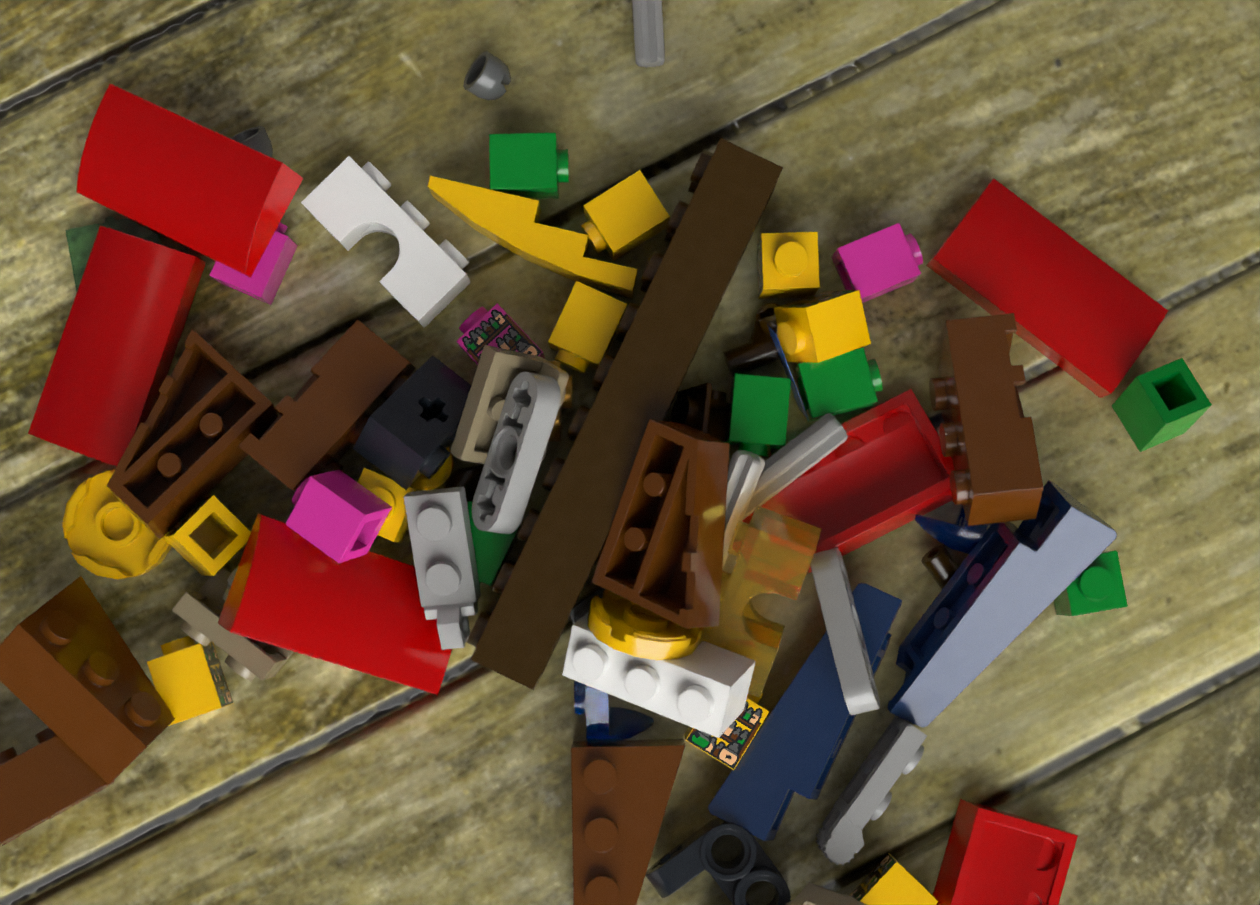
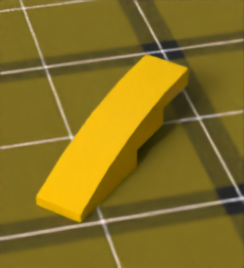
[427,176,638,299]

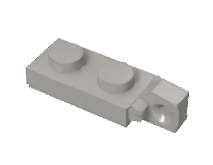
[404,486,481,650]

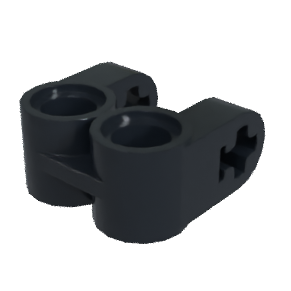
[645,817,791,905]

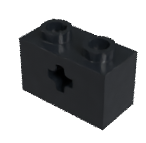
[353,355,471,490]

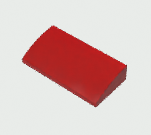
[76,84,303,278]
[926,178,1168,398]
[28,225,206,467]
[737,389,955,594]
[218,513,452,695]
[933,799,1078,905]

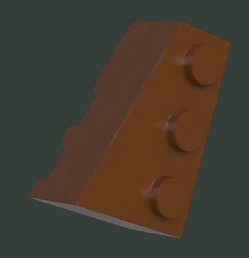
[929,313,1043,526]
[238,320,416,491]
[106,329,278,540]
[592,419,730,629]
[0,576,175,785]
[0,727,115,846]
[571,739,685,905]

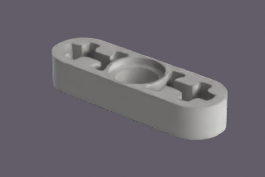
[472,372,561,534]
[810,547,880,716]

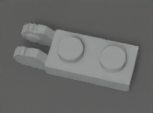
[816,717,927,865]

